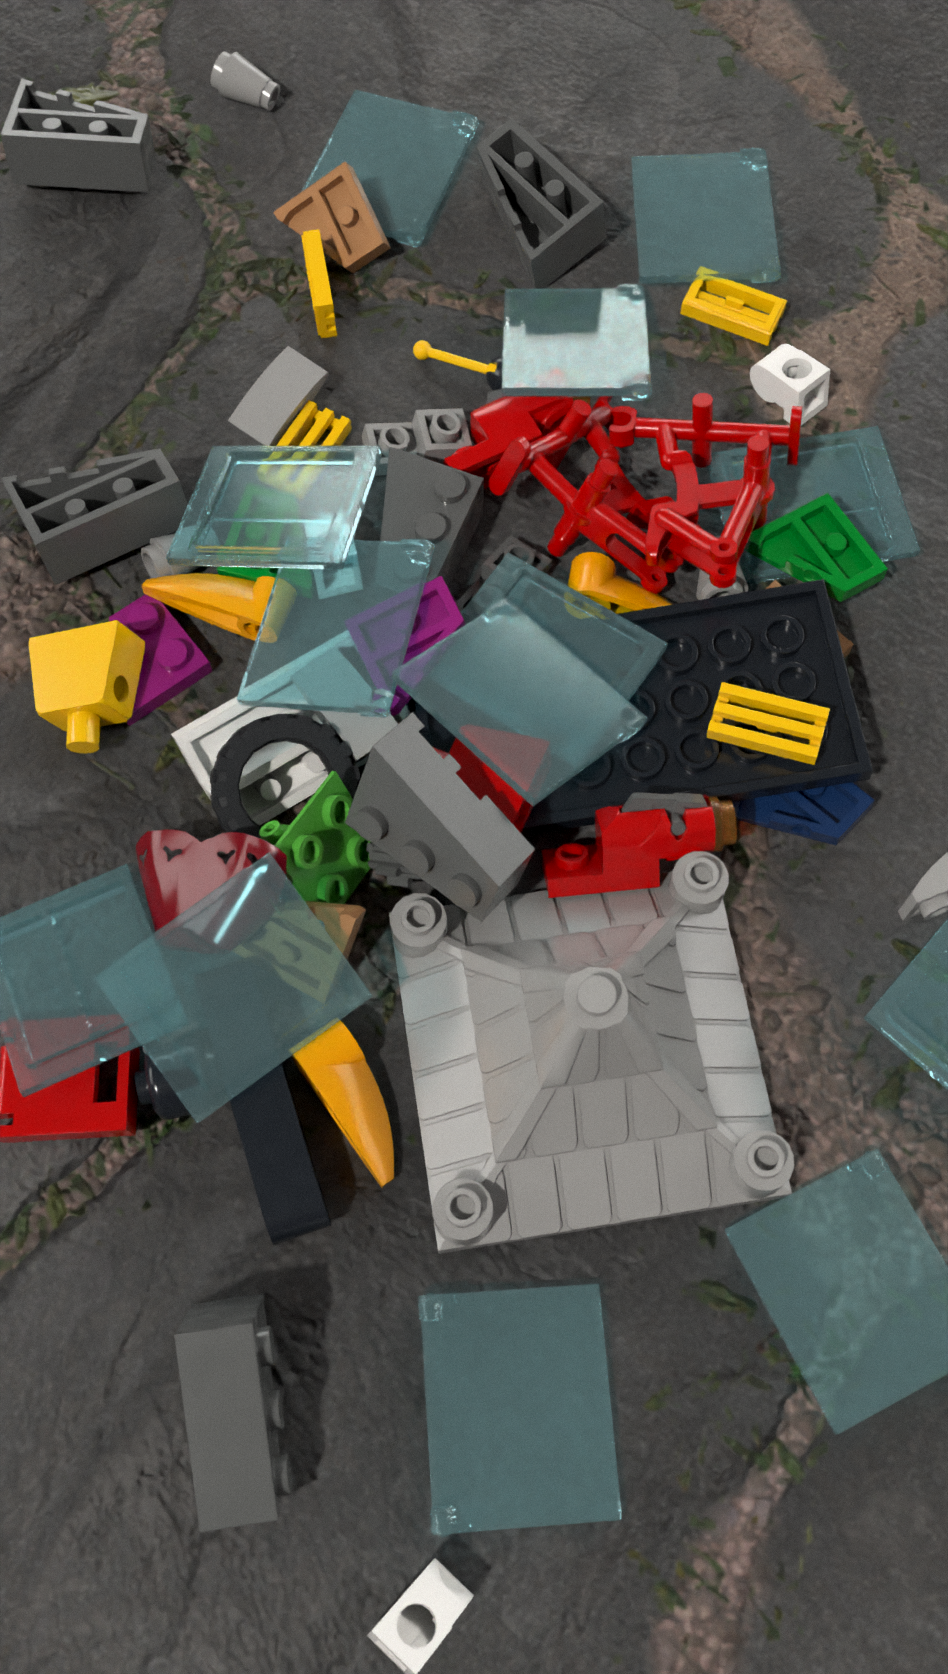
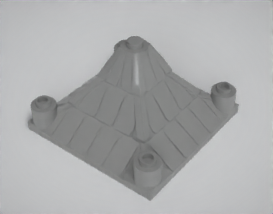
[389,851,794,1254]

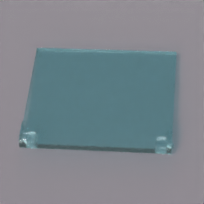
[301,89,479,247]
[631,148,781,284]
[502,284,652,401]
[237,538,435,718]
[391,598,647,806]
[724,1149,948,1435]
[418,1284,622,1537]

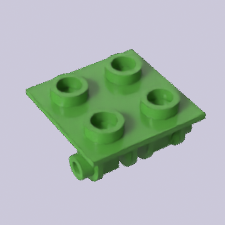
[259,771,370,904]

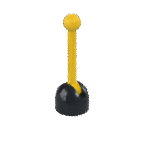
[413,340,526,391]

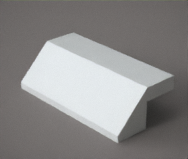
[171,632,410,825]

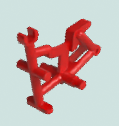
[489,390,703,594]
[609,393,803,588]

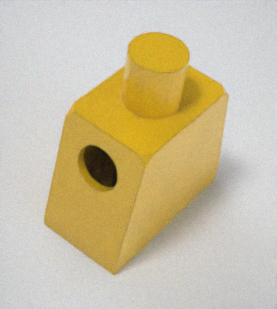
[29,620,145,753]

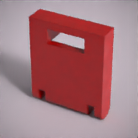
[0,1014,141,1143]

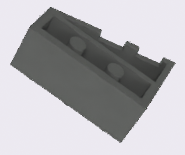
[345,712,535,922]
[174,1293,292,1533]

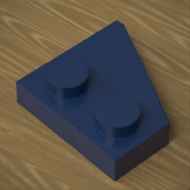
[720,782,875,845]

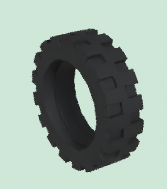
[210,713,360,838]

